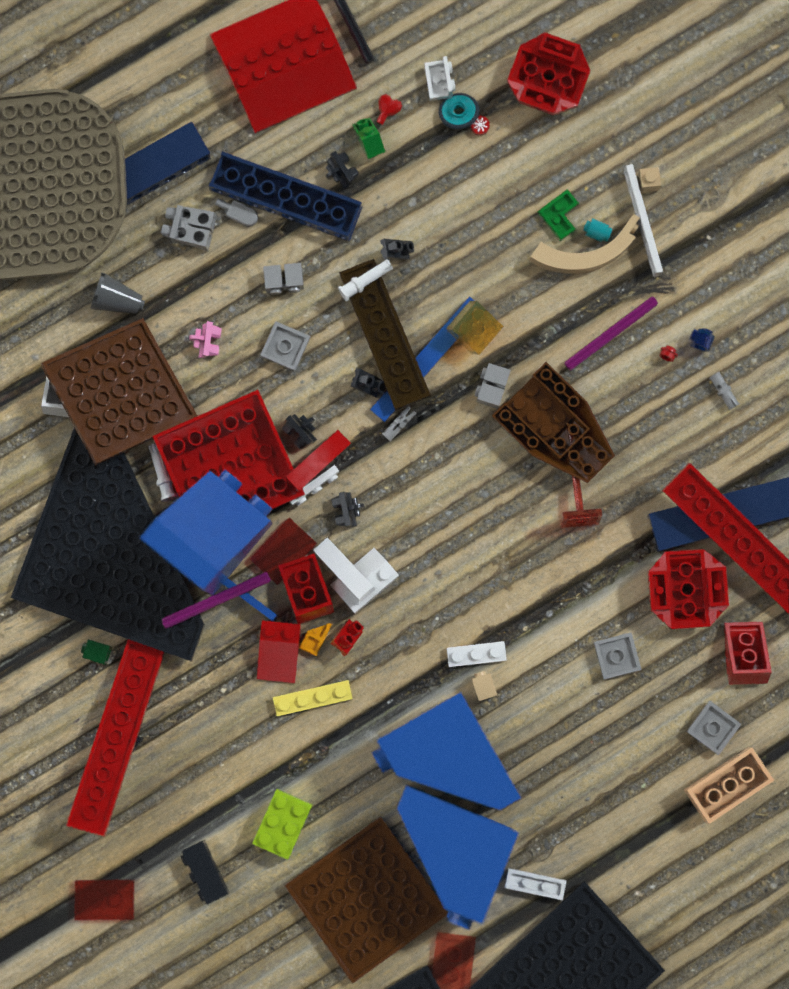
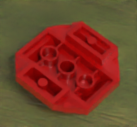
[507,32,591,115]
[648,549,729,629]

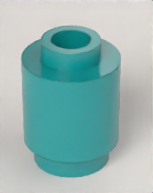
[583,218,613,243]

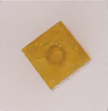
[446,301,504,355]

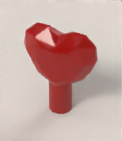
[376,94,402,126]

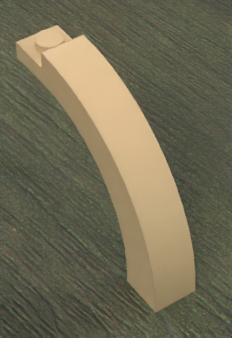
[529,214,640,274]

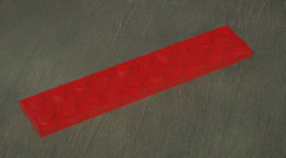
[662,463,789,614]
[66,639,165,837]

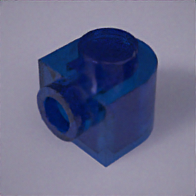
[689,328,715,352]

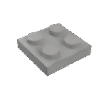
[260,321,311,371]
[593,633,641,680]
[686,701,741,755]

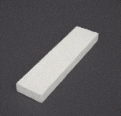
[313,538,375,602]

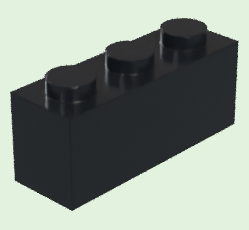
[181,839,230,905]

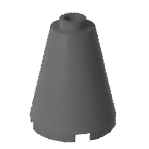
[90,273,145,314]

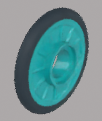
[438,93,479,129]

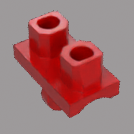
[330,619,364,656]

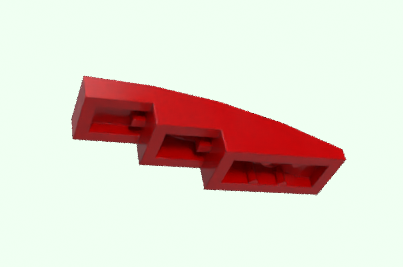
[285,430,351,492]

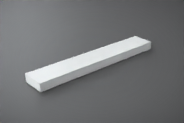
[624,164,663,277]

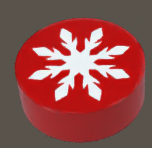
[471,116,490,136]

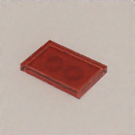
[250,517,317,585]
[75,879,135,920]
[432,932,476,989]

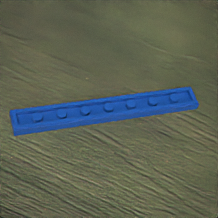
[370,297,484,423]

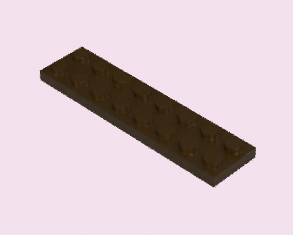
[339,258,431,411]

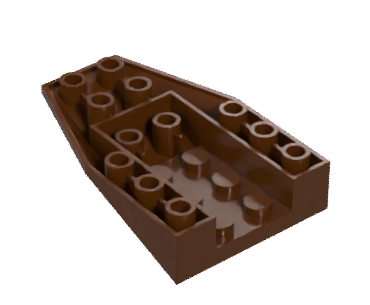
[492,362,615,483]

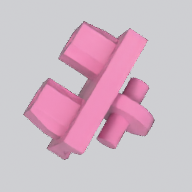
[189,321,221,358]

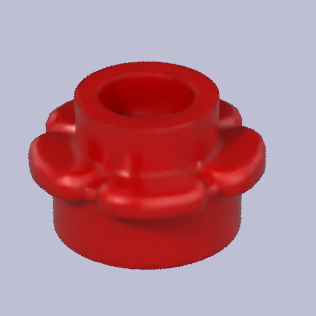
[659,345,678,362]

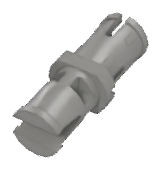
[709,372,740,410]
[382,406,416,442]

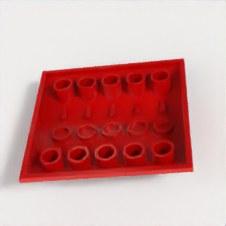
[209,0,357,134]
[152,390,305,509]

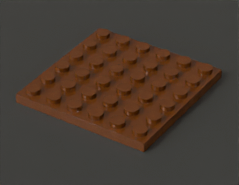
[41,318,197,465]
[285,816,448,984]

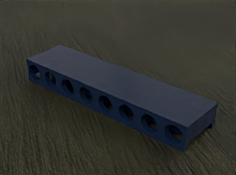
[125,121,211,206]
[209,151,363,242]
[647,477,789,552]

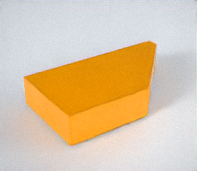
[299,623,332,657]

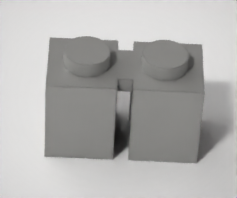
[263,263,304,295]
[474,363,510,409]

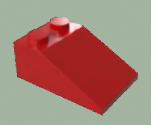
[278,553,334,624]
[257,620,301,683]
[724,622,772,685]

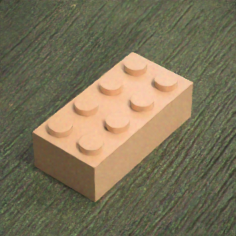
[684,747,774,824]

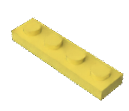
[273,680,353,716]

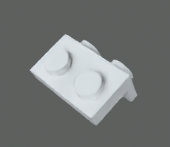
[424,56,455,101]

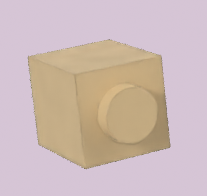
[637,167,661,193]
[471,671,497,701]

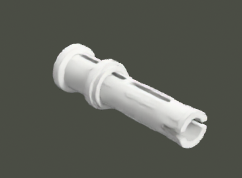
[338,259,393,301]
[148,443,178,502]

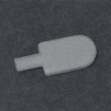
[215,198,258,227]

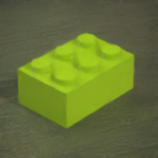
[252,789,313,860]

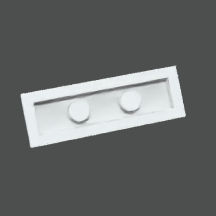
[290,465,339,506]
[447,641,507,667]
[504,868,566,900]

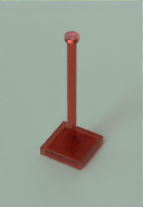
[560,419,602,528]

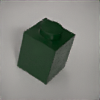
[81,639,113,665]

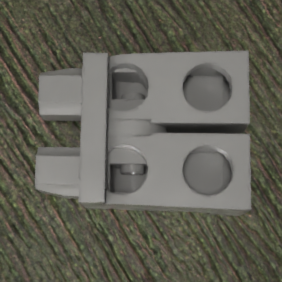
[161,205,217,251]

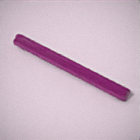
[564,296,658,370]
[162,572,270,628]

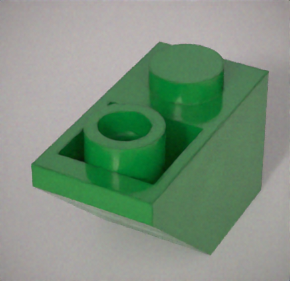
[352,118,385,159]

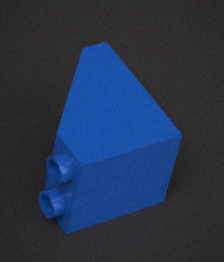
[140,469,273,595]
[372,692,521,810]
[397,784,519,930]

